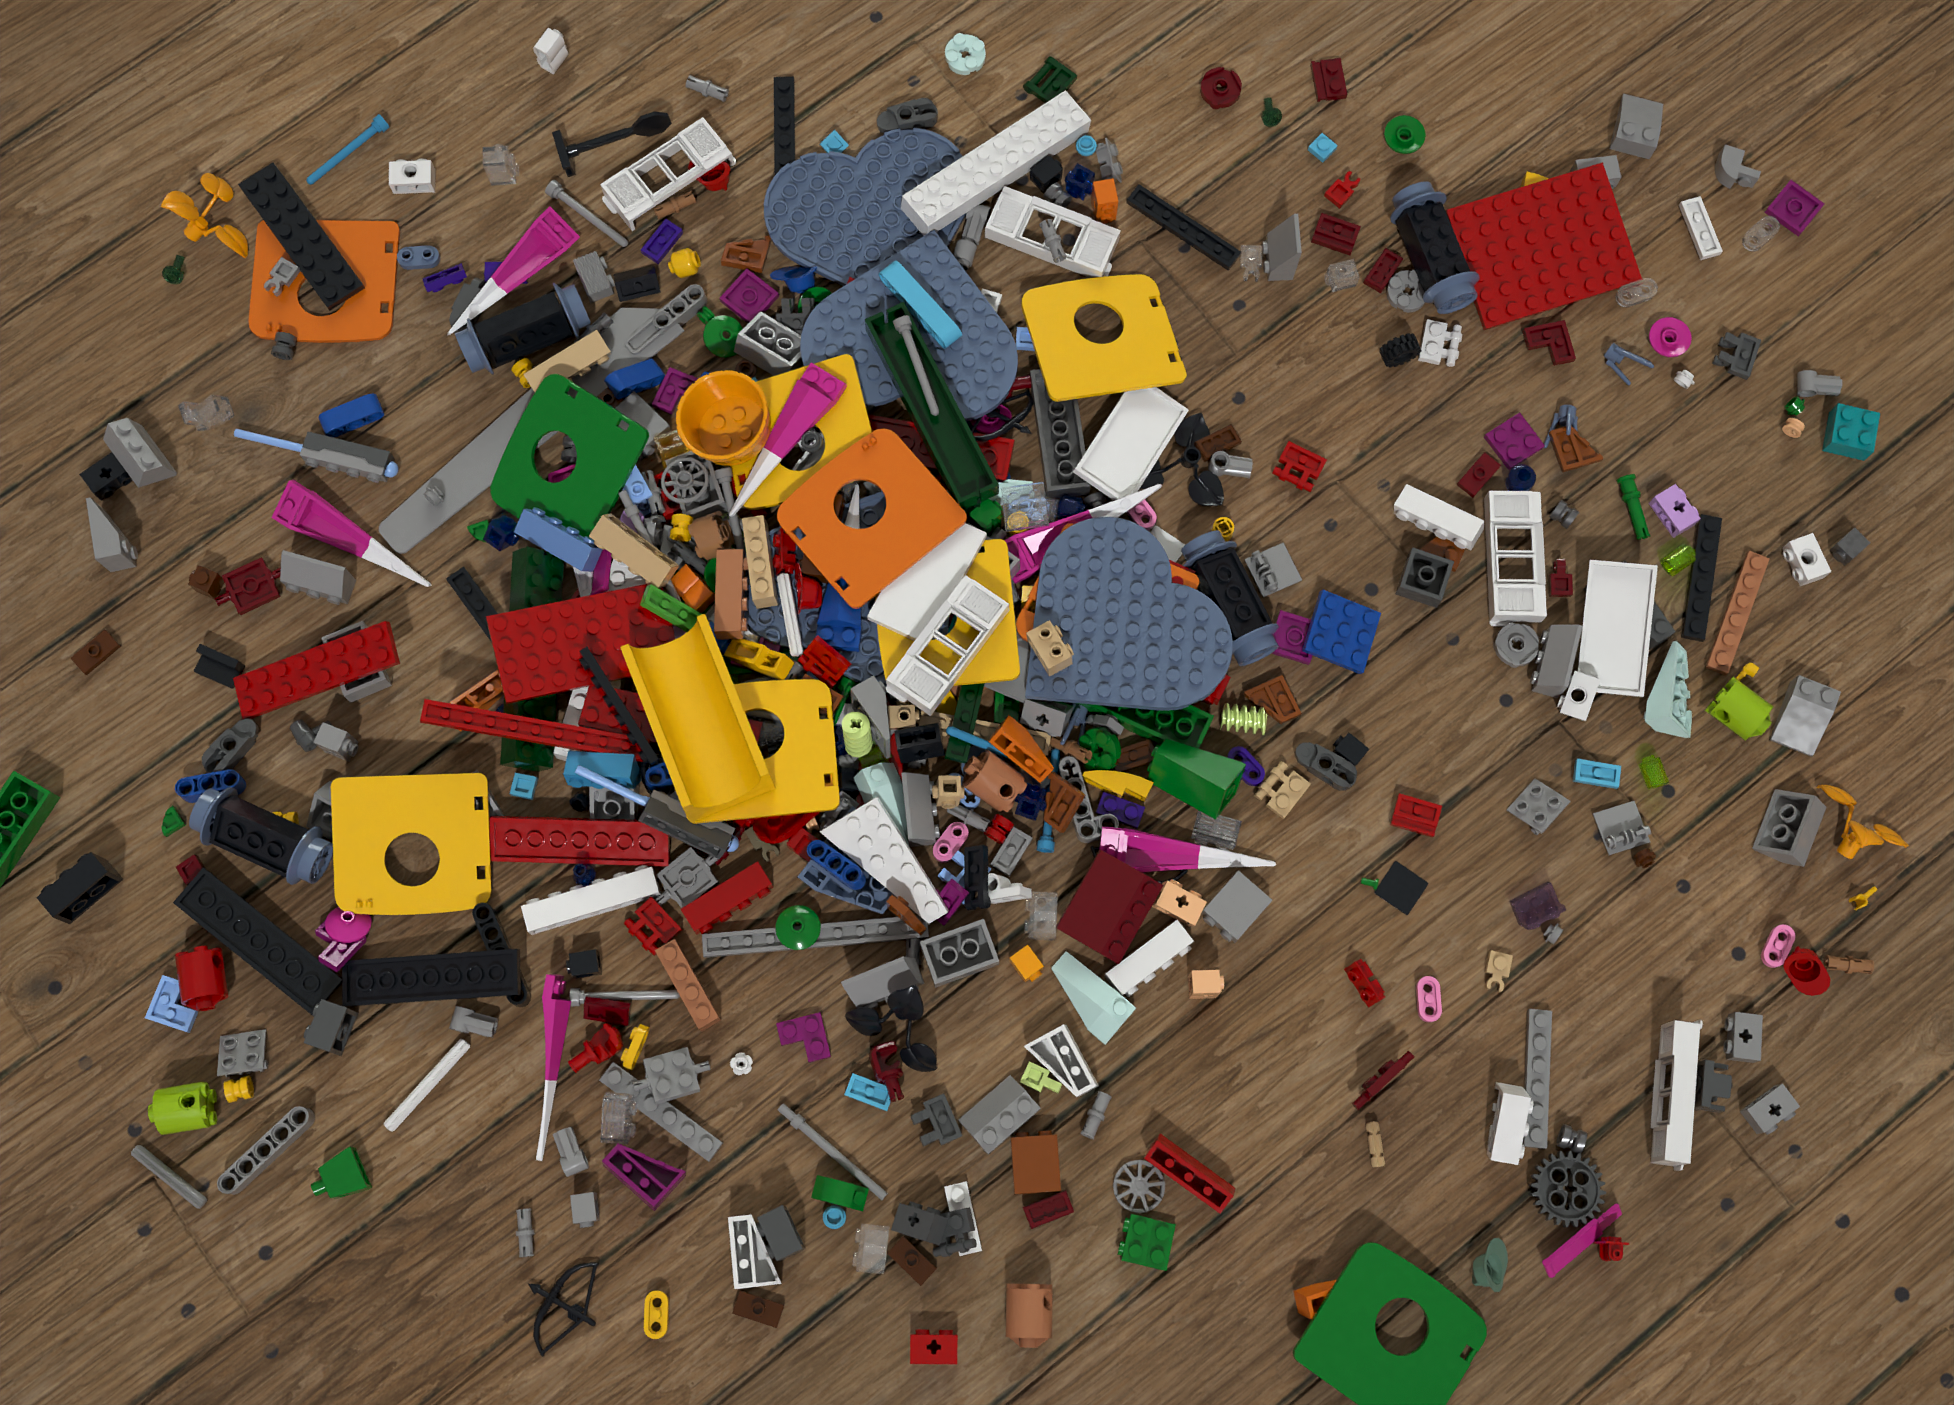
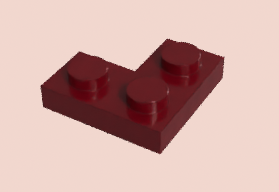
[1522,320,1576,366]

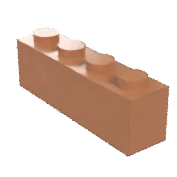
[714,549,749,640]
[655,939,721,1032]

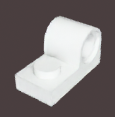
[988,873,1032,904]

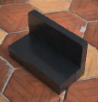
[613,265,661,302]
[194,644,245,689]

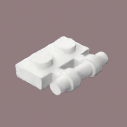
[1418,319,1462,367]

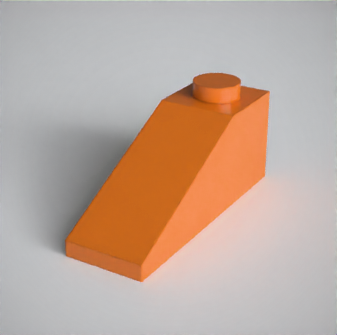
[450,670,504,731]
[988,715,1054,783]
[1293,1280,1336,1320]

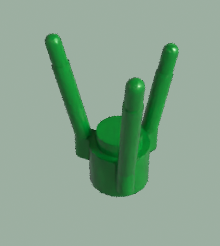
[832,677,858,727]

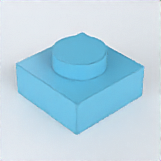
[819,130,849,153]
[1308,133,1338,163]
[510,773,538,800]

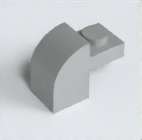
[1715,145,1761,189]

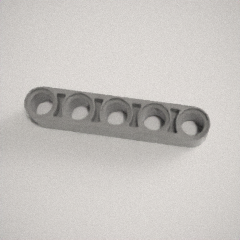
[217,1106,315,1195]

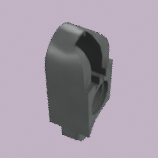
[877,98,938,133]
[449,278,485,334]
[202,719,259,773]
[1295,742,1357,791]

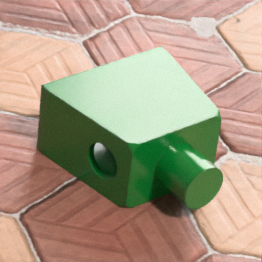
[311,1147,372,1199]

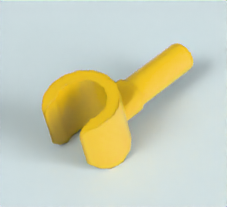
[1736,663,1759,681]
[1849,886,1877,910]

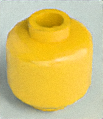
[668,248,701,279]

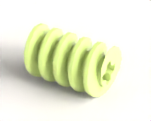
[1220,703,1267,735]
[842,712,873,758]

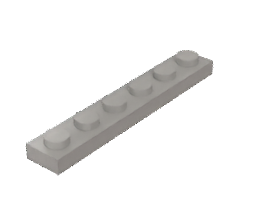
[1522,1009,1552,1149]
[599,1062,723,1162]

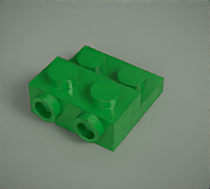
[1117,1214,1176,1271]

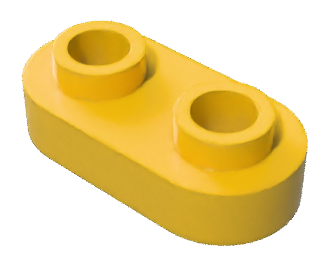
[621,1024,650,1070]
[644,1290,669,1339]

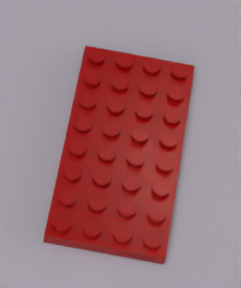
[486,584,675,704]

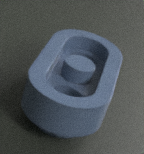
[397,246,440,270]

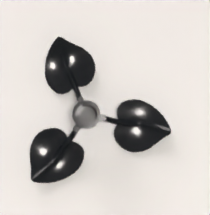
[1140,413,1224,506]
[845,985,938,1072]

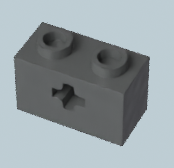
[891,1201,948,1246]

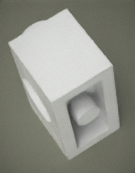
[389,159,435,194]
[1782,533,1831,587]
[1557,671,1601,721]

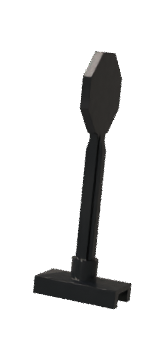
[552,111,672,177]

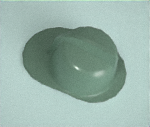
[1472,1238,1508,1292]

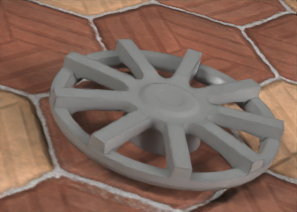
[661,457,709,504]
[1113,1160,1165,1213]

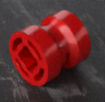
[984,814,1014,844]

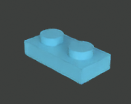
[1573,759,1621,789]
[844,1073,895,1111]

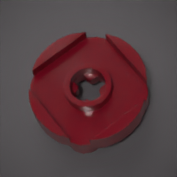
[1200,67,1242,109]

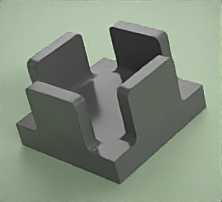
[1694,1060,1732,1113]

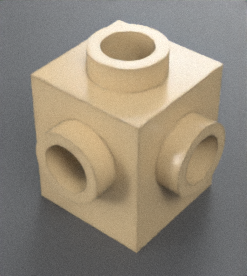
[887,701,920,730]
[932,775,965,809]

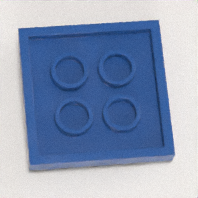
[1302,590,1381,674]

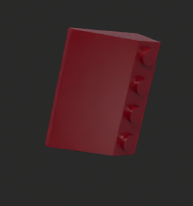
[1055,849,1164,964]

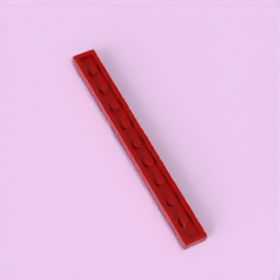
[420,699,650,762]

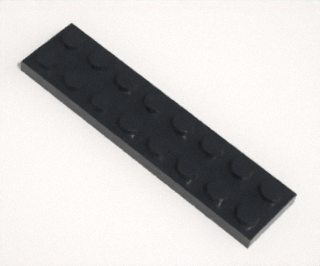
[238,162,365,311]
[173,867,342,1016]
[342,949,521,1007]

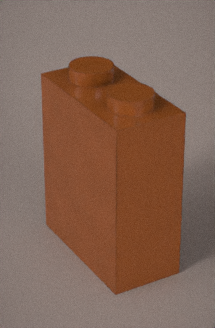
[1011,1131,1061,1195]

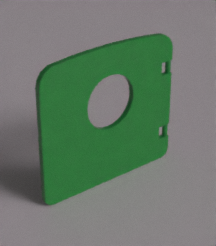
[490,374,649,537]
[1293,1242,1487,1405]

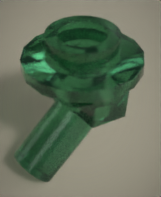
[1261,98,1282,127]
[162,255,185,285]

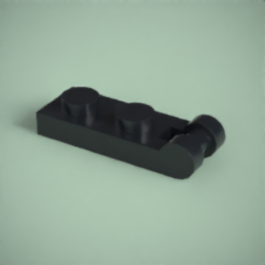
[964,845,991,911]

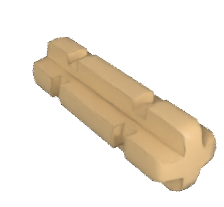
[1366,1121,1385,1167]

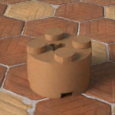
[688,511,735,561]

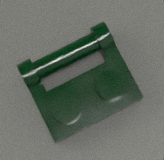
[1023,56,1077,103]

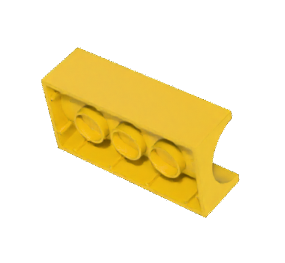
[620,614,775,823]

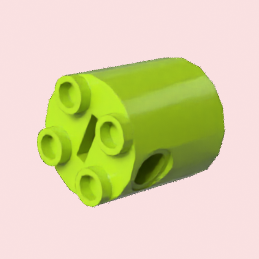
[1705,676,1773,741]
[148,1082,218,1135]

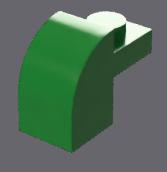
[811,1175,869,1212]

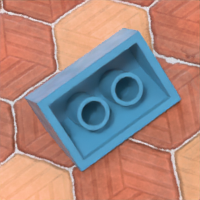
[563,751,642,789]

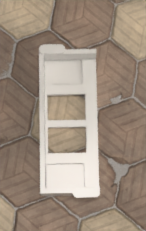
[600,117,736,231]
[985,186,1121,278]
[1484,491,1547,627]
[886,575,1009,716]
[1651,1020,1703,1171]

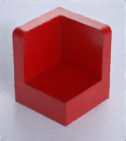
[786,828,819,862]

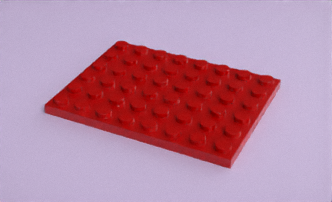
[1446,162,1642,330]

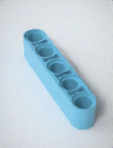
[878,260,962,349]

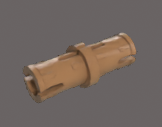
[653,190,696,220]
[1050,736,1092,764]
[1824,955,1874,974]

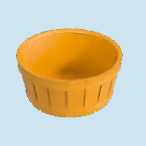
[676,370,771,466]

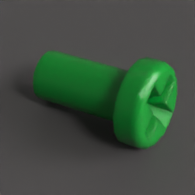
[1361,877,1379,890]

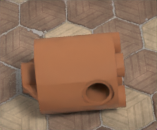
[962,750,1027,812]
[1006,1284,1053,1348]

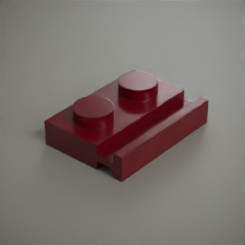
[1310,58,1348,102]
[1311,213,1361,256]

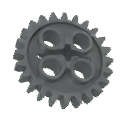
[1529,1151,1606,1227]

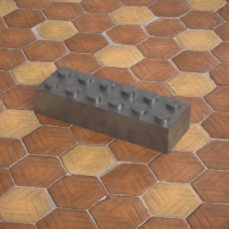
[1030,369,1090,499]

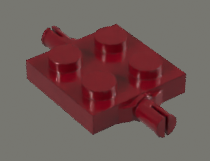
[214,557,281,615]
[1352,1051,1415,1110]

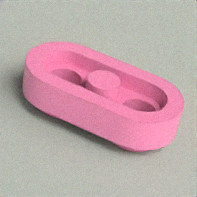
[1126,499,1157,530]
[933,822,969,863]
[1761,924,1795,968]
[1416,976,1442,1022]

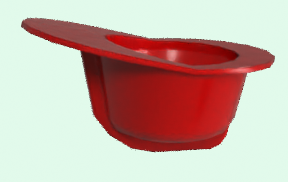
[688,161,731,191]
[795,562,822,615]
[1783,946,1831,996]

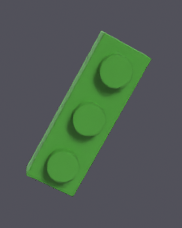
[640,584,702,632]

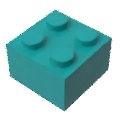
[1822,403,1880,461]

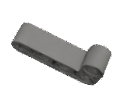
[1058,756,1119,843]

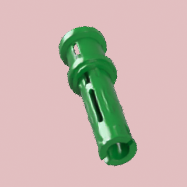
[1616,474,1651,540]

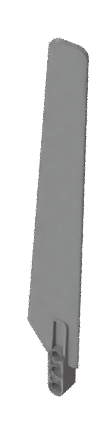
[379,284,707,554]

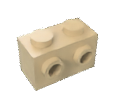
[1026,620,1074,677]

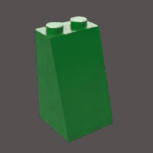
[1147,739,1246,820]

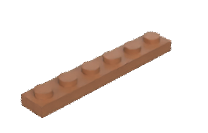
[1705,551,1769,676]

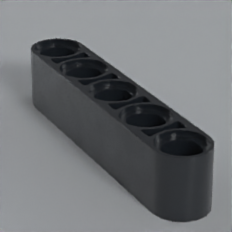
[472,903,531,1007]

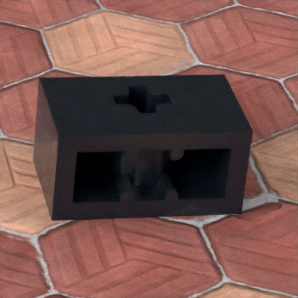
[79,452,132,501]
[894,723,945,764]

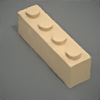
[523,330,611,392]
[589,513,679,588]
[742,515,779,609]

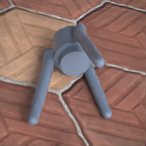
[1604,343,1654,385]
[1544,405,1578,448]
[1051,703,1088,746]

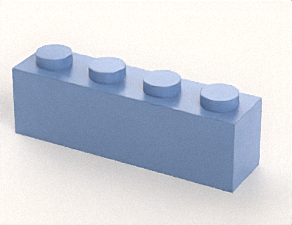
[514,507,603,572]

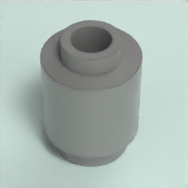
[953,238,977,271]

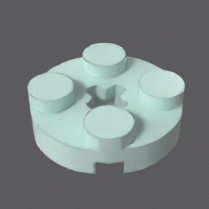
[945,33,986,75]

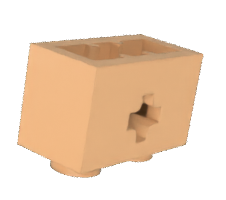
[1152,880,1207,927]
[1188,970,1224,999]

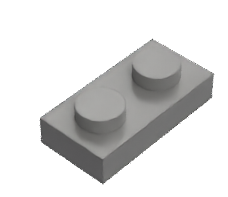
[990,827,1033,877]

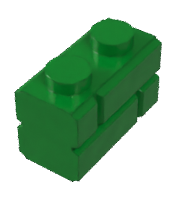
[970,499,1003,537]

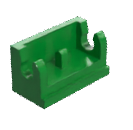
[994,691,1019,724]

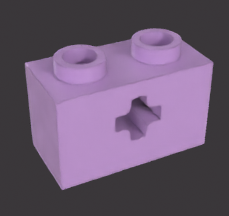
[1648,484,1701,538]

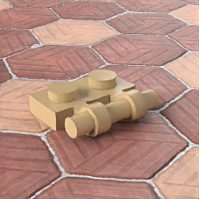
[1254,761,1311,819]

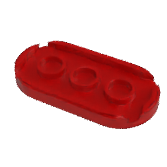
[753,812,820,844]

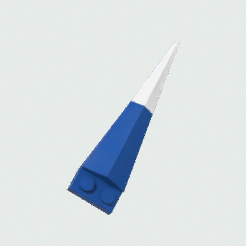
[816,484,862,652]

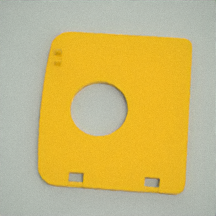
[1021,274,1187,402]
[730,354,872,510]
[875,539,1020,686]
[686,679,840,824]
[331,773,492,915]

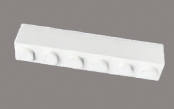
[521,865,661,935]

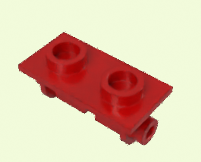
[773,528,796,576]
[1344,959,1385,1008]
[1593,1237,1629,1261]

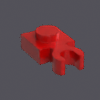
[1324,171,1360,209]

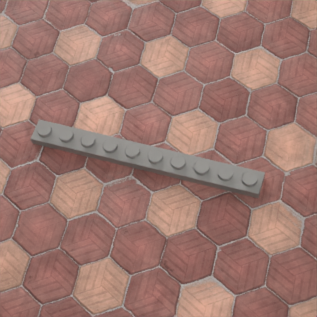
[702,915,929,958]

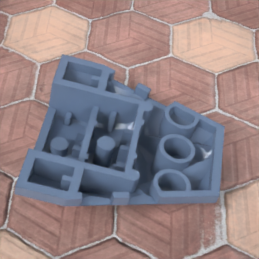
[797,806,896,914]

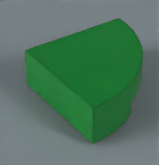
[467,520,495,542]
[161,806,186,837]

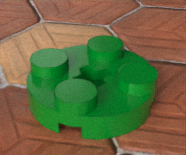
[1079,727,1121,771]

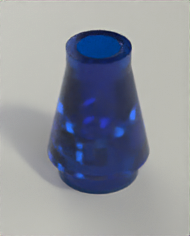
[573,864,595,886]

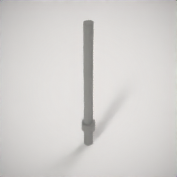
[618,490,682,602]
[778,1103,888,1200]

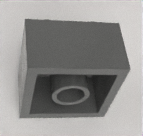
[1395,547,1454,608]
[304,999,359,1056]
[756,1205,805,1261]

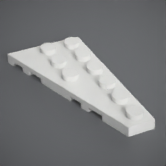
[820,796,949,924]

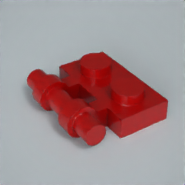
[1272,441,1327,492]
[797,635,851,689]
[624,897,682,956]

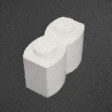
[533,28,568,74]

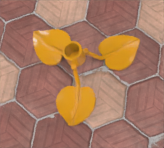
[161,173,248,258]
[1817,785,1909,859]

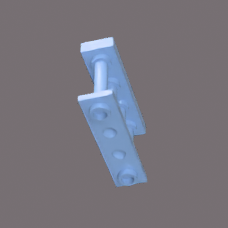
[623,464,659,518]

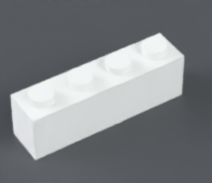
[1394,484,1484,550]
[1104,920,1194,997]

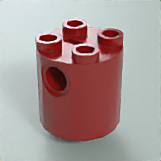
[175,946,229,1011]

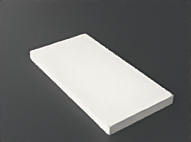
[1073,387,1189,501]
[867,523,987,647]
[1576,560,1658,697]

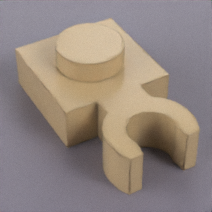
[1485,950,1513,993]

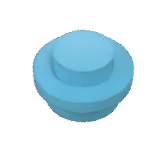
[1076,135,1097,156]
[823,1205,846,1229]

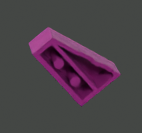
[602,1143,686,1211]

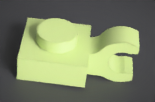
[1020,1061,1062,1093]

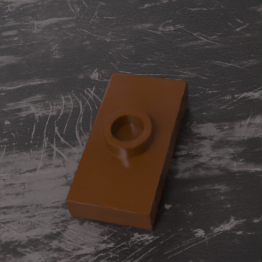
[1194,424,1242,462]
[71,629,121,675]
[887,1236,937,1286]
[732,1290,784,1328]

